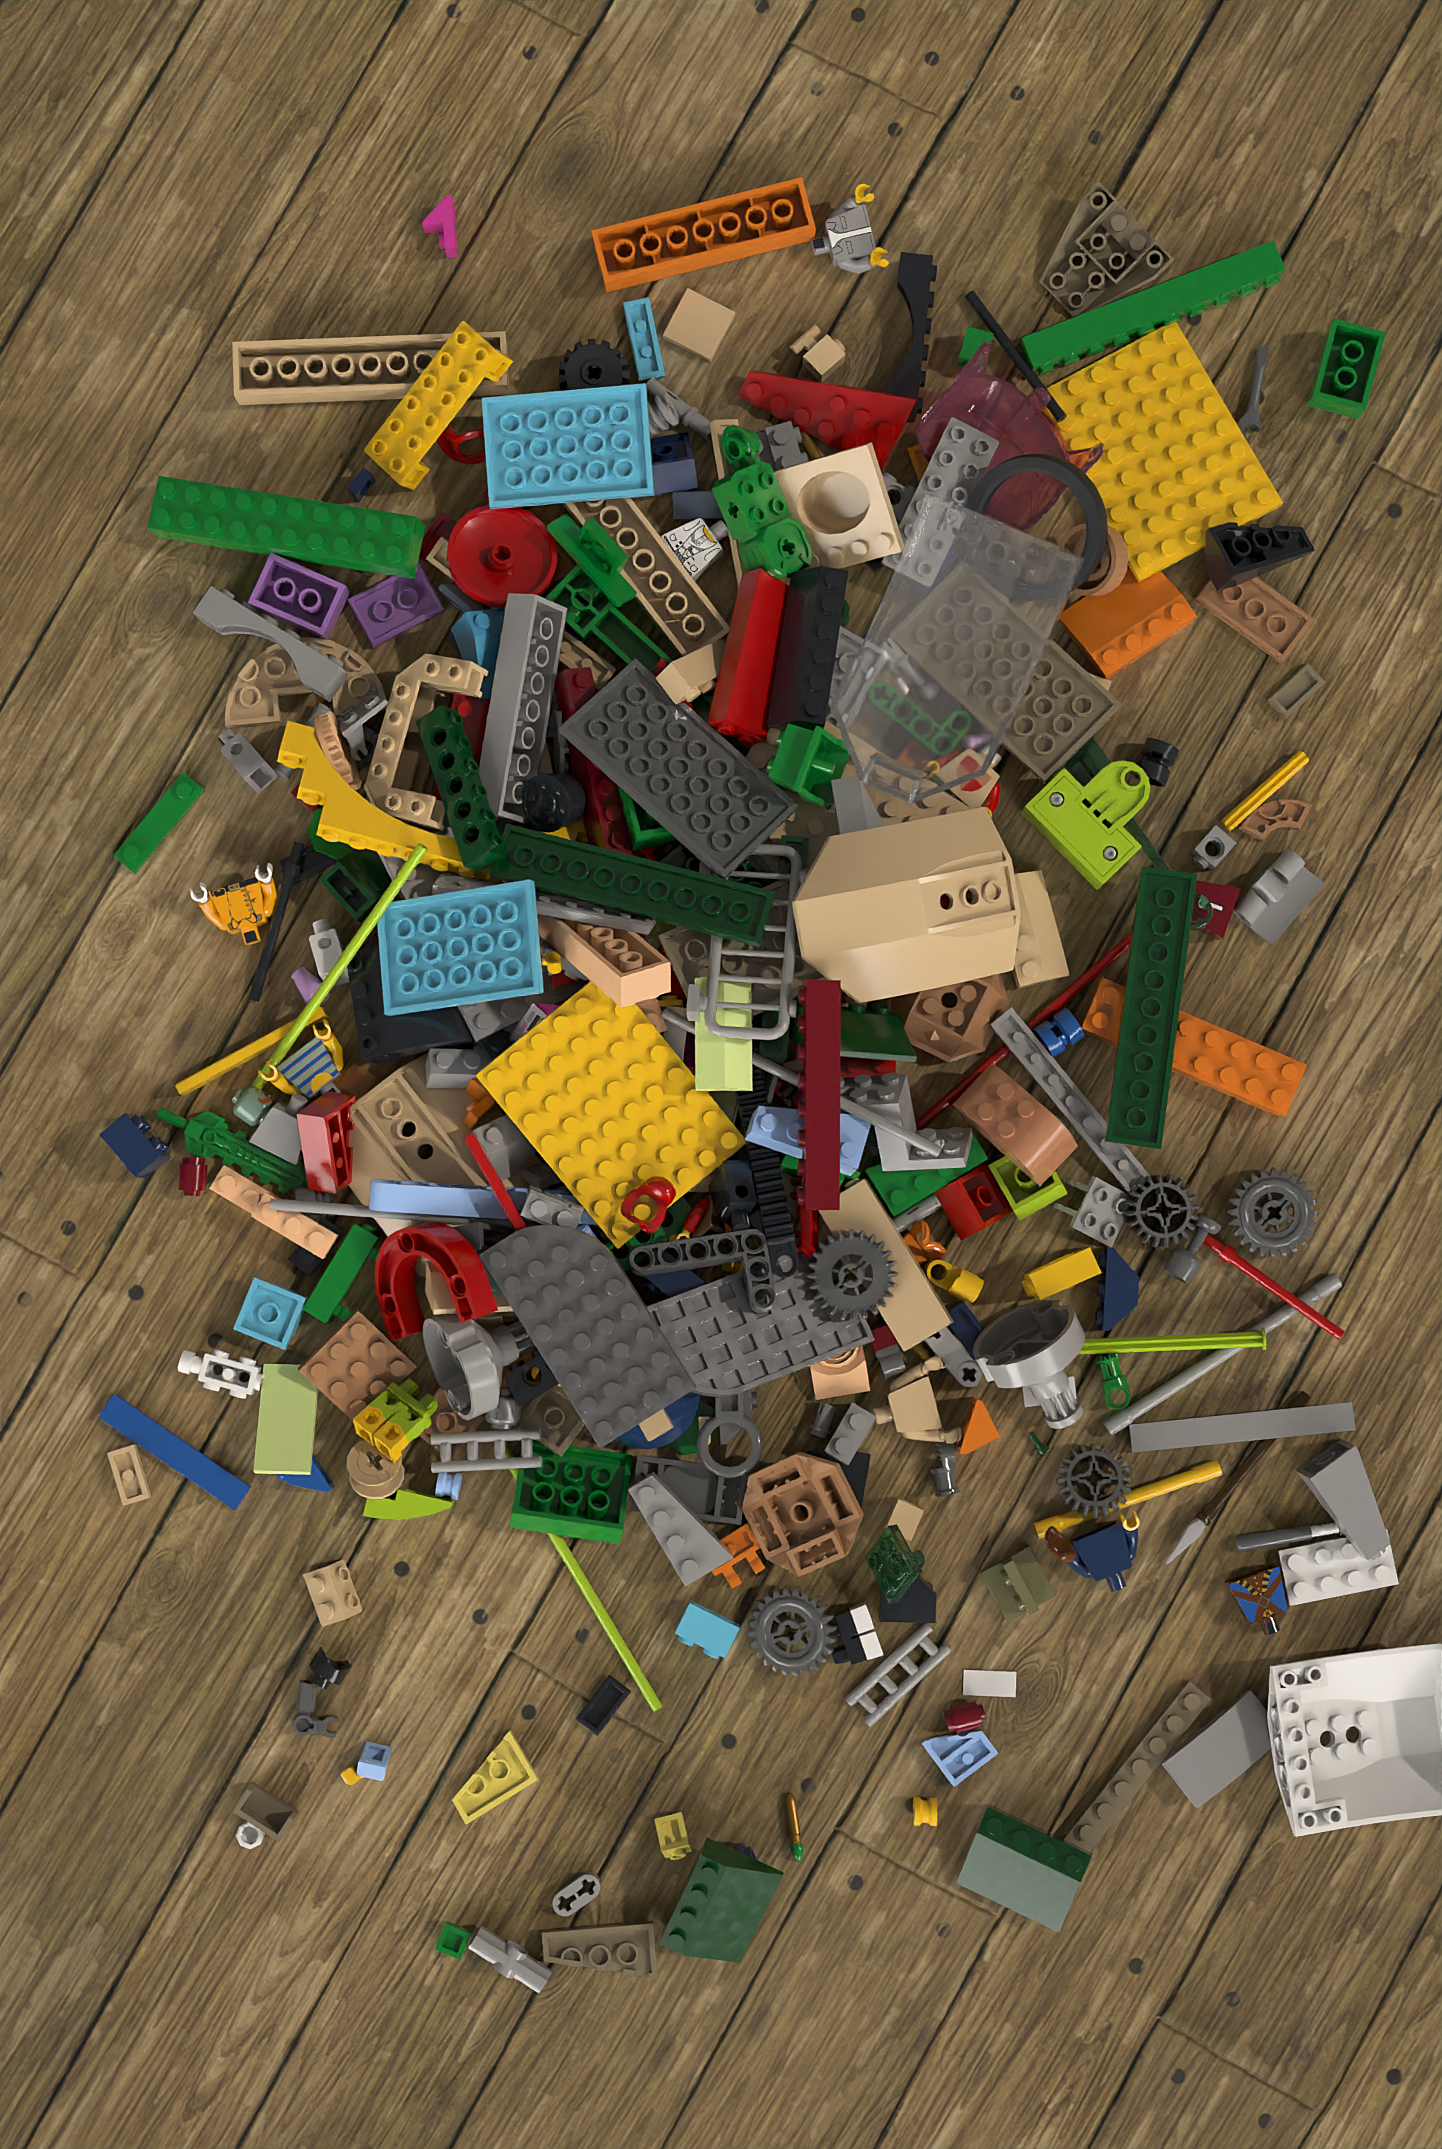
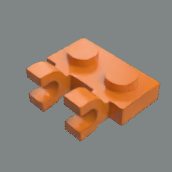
[712,1523,766,1589]

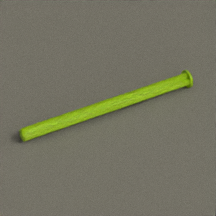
[1077,1328,1266,1355]

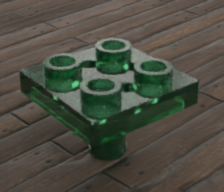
[865,1524,925,1604]

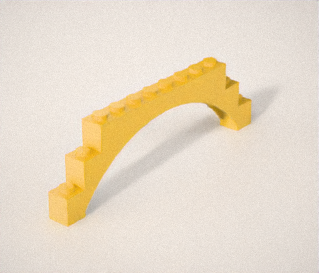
[277,721,589,884]

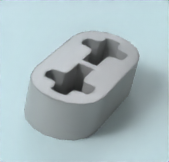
[553,1872,601,1916]

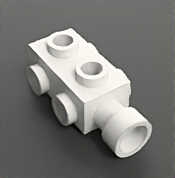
[178,1349,264,1399]

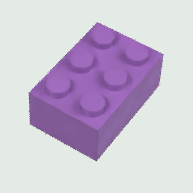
[248,553,350,640]

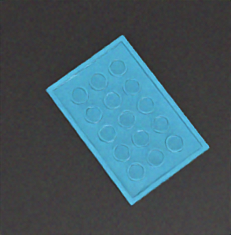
[482,383,654,509]
[377,879,544,1016]

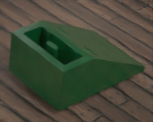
[319,848,392,923]

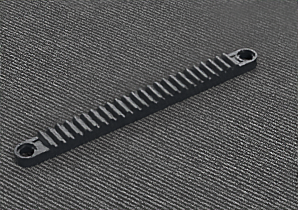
[735,1025,799,1278]

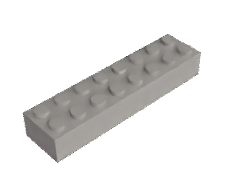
[478,593,567,825]

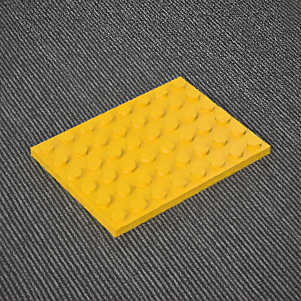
[1032,322,1283,583]
[475,981,746,1249]

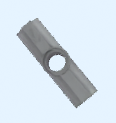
[468,1925,552,1993]

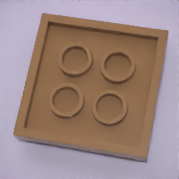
[298,1309,417,1421]

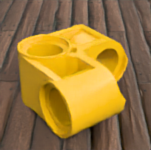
[923,1259,984,1303]

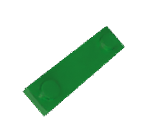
[113,772,206,874]

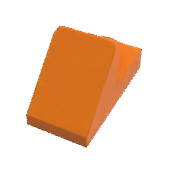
[463,1078,498,1129]

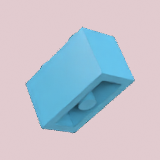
[675,1600,740,1659]

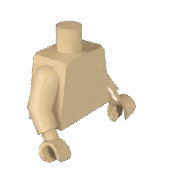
[873,1356,962,1443]

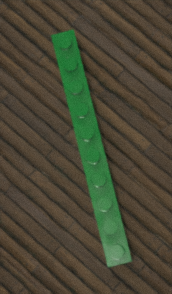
[1019,240,1286,376]

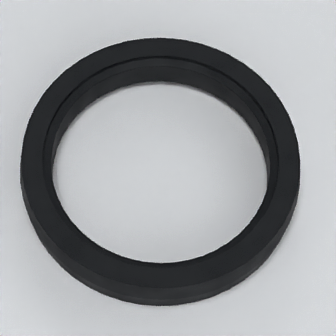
[964,454,1108,601]

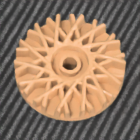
[313,711,362,790]

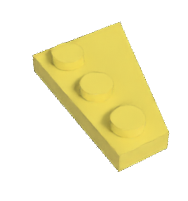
[452,1731,539,1824]

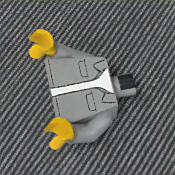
[811,184,889,274]

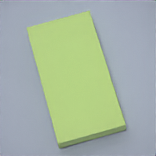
[253,1364,318,1475]

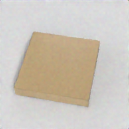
[663,288,736,362]

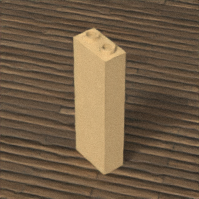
[818,1178,954,1351]

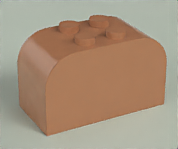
[953,1063,1078,1186]

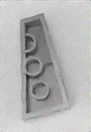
[628,1472,734,1586]

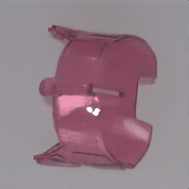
[915,341,1104,530]

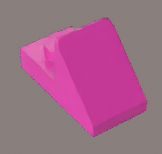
[422,195,458,258]

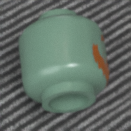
[231,1085,273,1126]

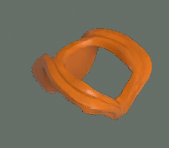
[903,1219,946,1266]

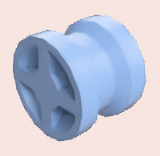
[435,1472,462,1500]

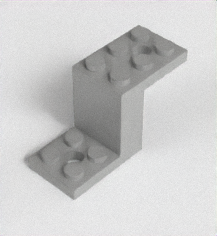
[840,1073,973,1171]

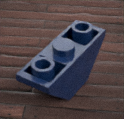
[1095,1247,1139,1331]

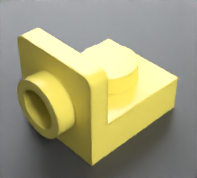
[654,1812,692,1860]

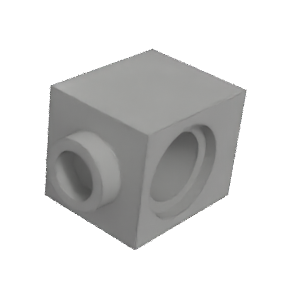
[1190,825,1236,871]

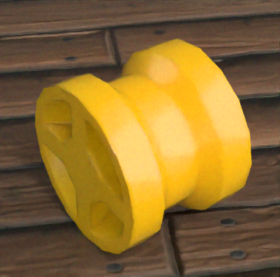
[913,1797,937,1826]

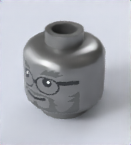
[485,1389,522,1429]

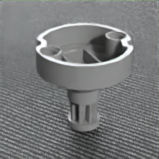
[973,1299,1085,1429]
[423,1314,537,1420]

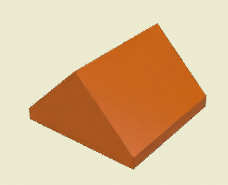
[955,1397,1000,1455]

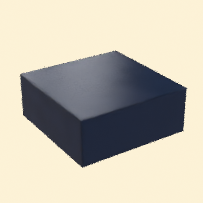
[347,467,375,502]

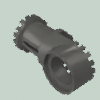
[930,1440,960,1497]

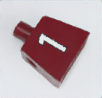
[1191,881,1241,940]

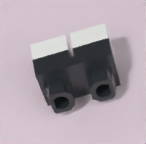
[827,1601,883,1665]

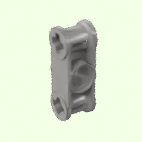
[924,1327,982,1387]

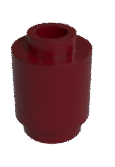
[178,1157,208,1196]
[943,1699,986,1733]

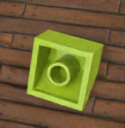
[988,1156,1068,1220]

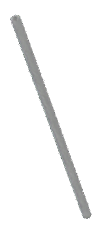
[661,1008,942,1157]
[270,1198,579,1228]

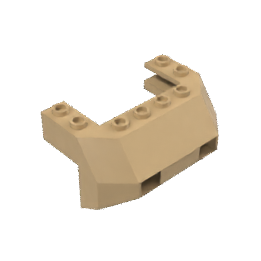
[364,654,488,831]

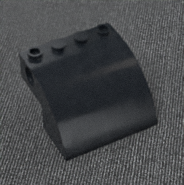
[347,944,479,1064]

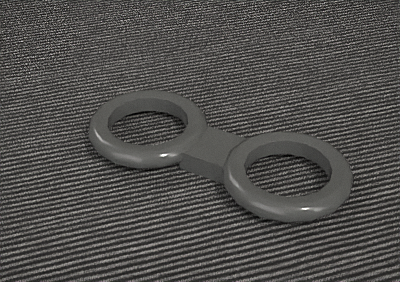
[696,1392,763,1478]

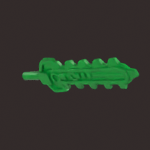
[156,1107,308,1194]

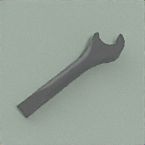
[1237,346,1269,440]

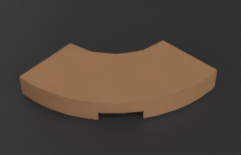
[1238,799,1312,842]

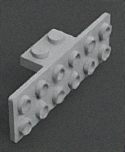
[881,417,999,587]

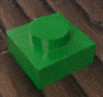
[435,1921,472,1960]

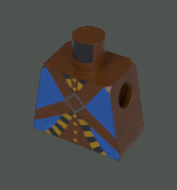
[1224,1564,1287,1635]

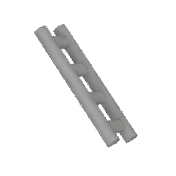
[431,1428,542,1473]
[844,1623,952,1727]

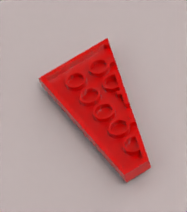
[738,370,918,471]

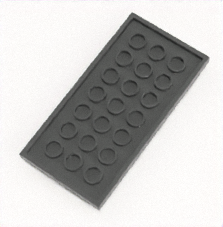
[559,658,799,879]

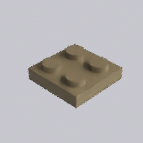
[516,1386,585,1457]

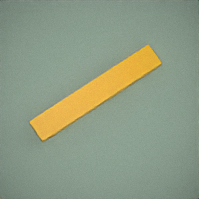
[175,1006,329,1096]

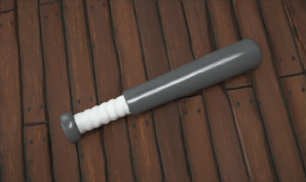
[1235,1523,1344,1552]

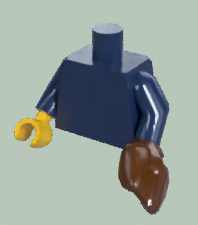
[1045,1511,1140,1592]

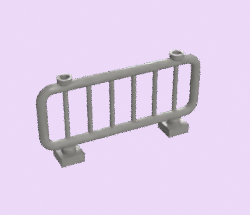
[686,844,807,1040]

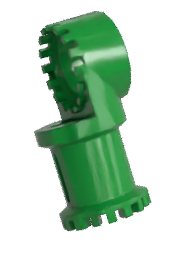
[1095,1353,1131,1410]

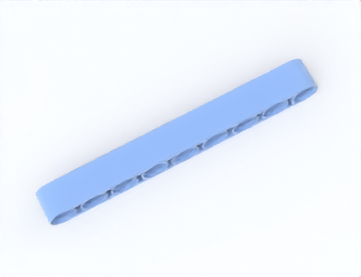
[369,1179,598,1225]

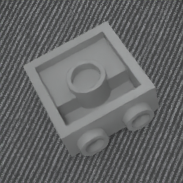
[756,421,808,472]

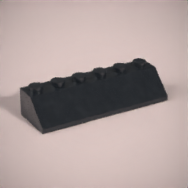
[767,566,848,731]

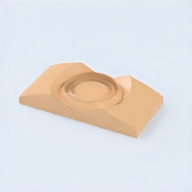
[810,1346,870,1400]

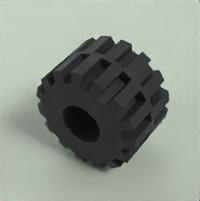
[558,339,629,391]

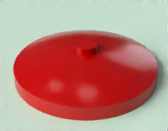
[447,505,557,608]

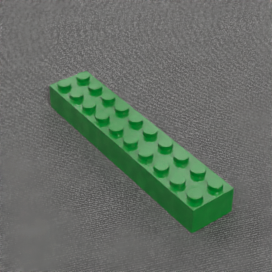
[147,476,426,579]

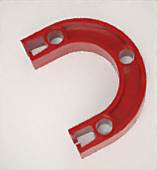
[375,1221,498,1341]

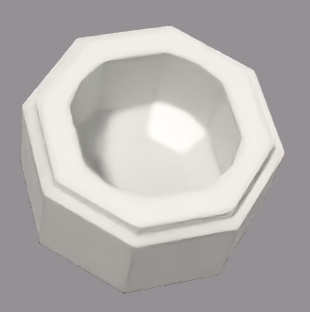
[236,1821,265,1849]

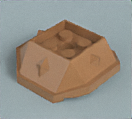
[886,973,1009,1063]
[742,1452,864,1577]

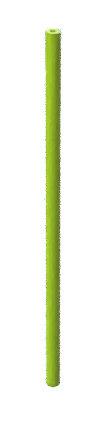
[252,843,428,1089]
[505,1443,662,1712]

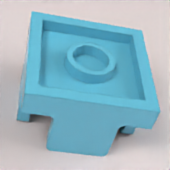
[233,1277,307,1350]

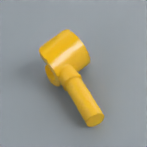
[341,1765,364,1785]

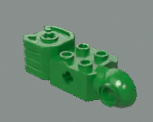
[712,425,813,580]

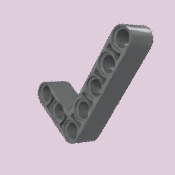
[629,1229,776,1314]

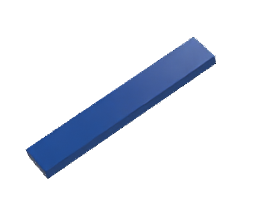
[98,1394,252,1510]

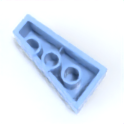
[745,1106,871,1176]

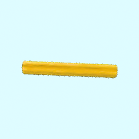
[1221,751,1309,831]

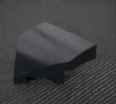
[879,1562,936,1623]

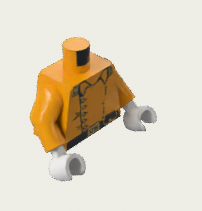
[190,863,277,945]

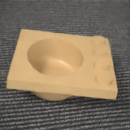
[774,442,905,570]

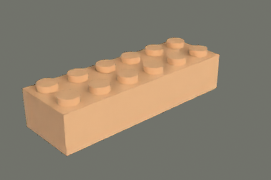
[537,914,671,1007]

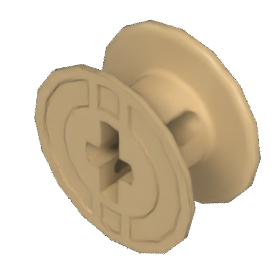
[346,1439,404,1499]

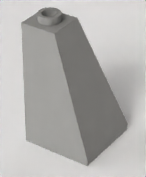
[1297,1439,1390,1560]

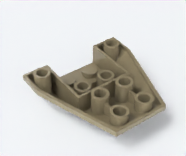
[1039,182,1175,317]

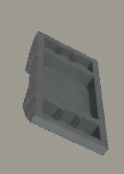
[630,1455,747,1525]

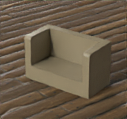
[232,1782,299,1842]

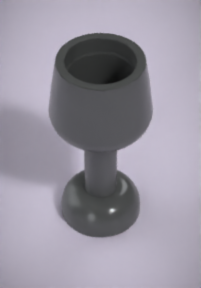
[1164,1213,1221,1284]

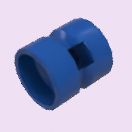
[1033,1008,1085,1058]

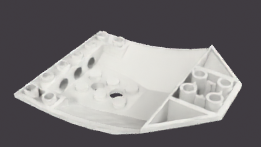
[1267,1644,1442,1837]

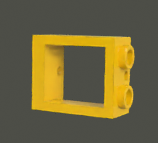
[1022,1247,1101,1300]

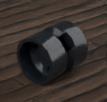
[1132,738,1179,787]

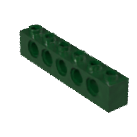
[416,705,506,872]

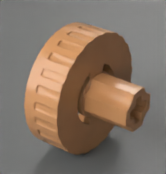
[1057,523,1129,596]

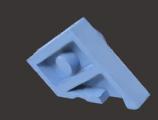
[921,1729,998,1787]

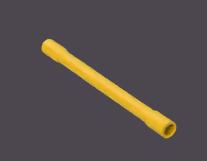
[1033,1459,1222,1539]

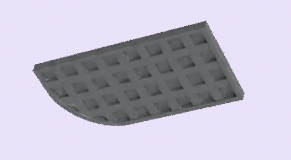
[479,1224,697,1448]
[647,1239,875,1397]

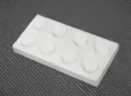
[1277,1528,1399,1606]

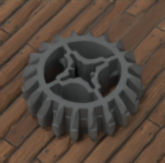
[1124,1173,1200,1248]
[1056,1443,1132,1519]

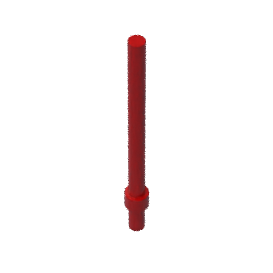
[1203,1234,1345,1340]

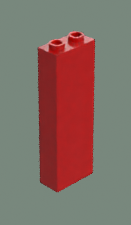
[708,568,789,746]

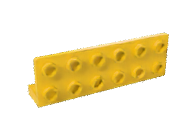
[364,321,514,490]

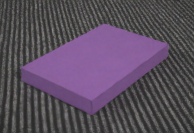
[347,562,445,649]

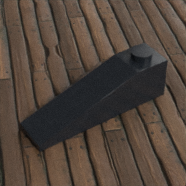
[1205,522,1315,592]

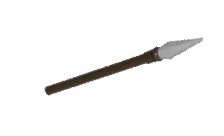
[1166,1391,1311,1564]

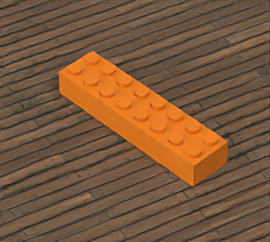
[591,177,816,293]
[1080,978,1307,1117]

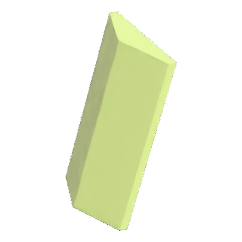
[695,977,752,1091]

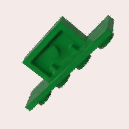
[547,514,637,607]

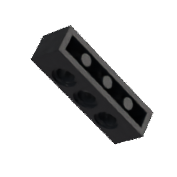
[503,1350,559,1406]

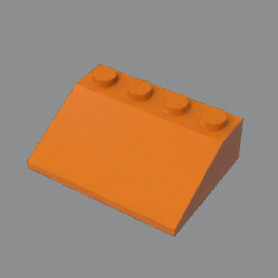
[1056,567,1197,680]

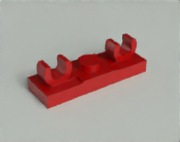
[790,1177,819,1258]

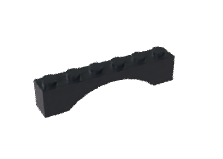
[885,252,937,423]

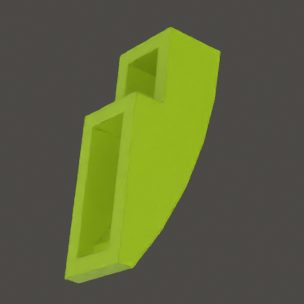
[363,1487,454,1520]

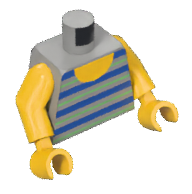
[258,1019,344,1099]

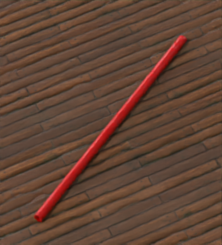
[915,932,1132,1130]

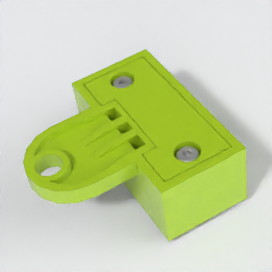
[1021,761,1151,890]

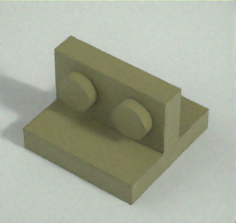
[980,1546,1056,1622]

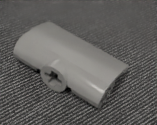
[1233,848,1325,944]

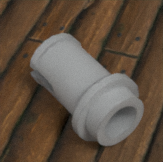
[810,1402,837,1439]

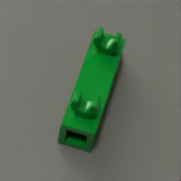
[303,1222,381,1323]

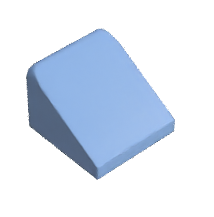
[357,1741,392,1781]

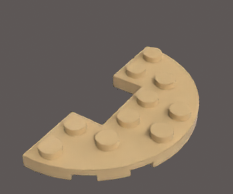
[225,637,387,728]

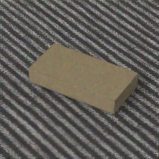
[1266,662,1326,720]

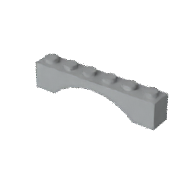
[193,586,348,702]

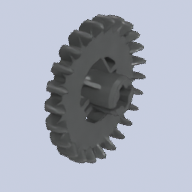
[1227,1167,1319,1258]
[807,1229,899,1321]
[748,1584,837,1677]

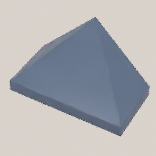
[439,584,484,613]

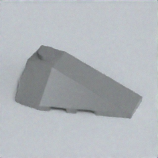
[831,776,884,834]
[474,1115,537,1186]

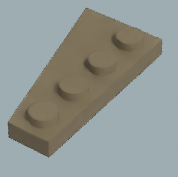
[542,1921,658,1980]

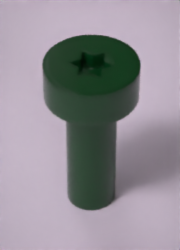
[1027,1431,1050,1456]

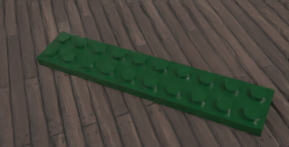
[489,823,775,947]
[1104,866,1197,1149]

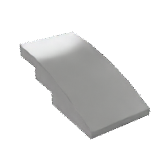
[1161,1690,1271,1808]

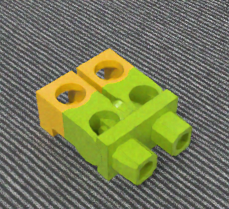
[353,1378,438,1463]

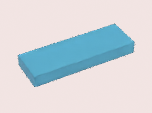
[623,297,665,383]

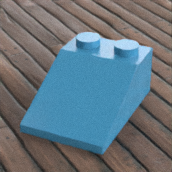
[451,608,505,701]

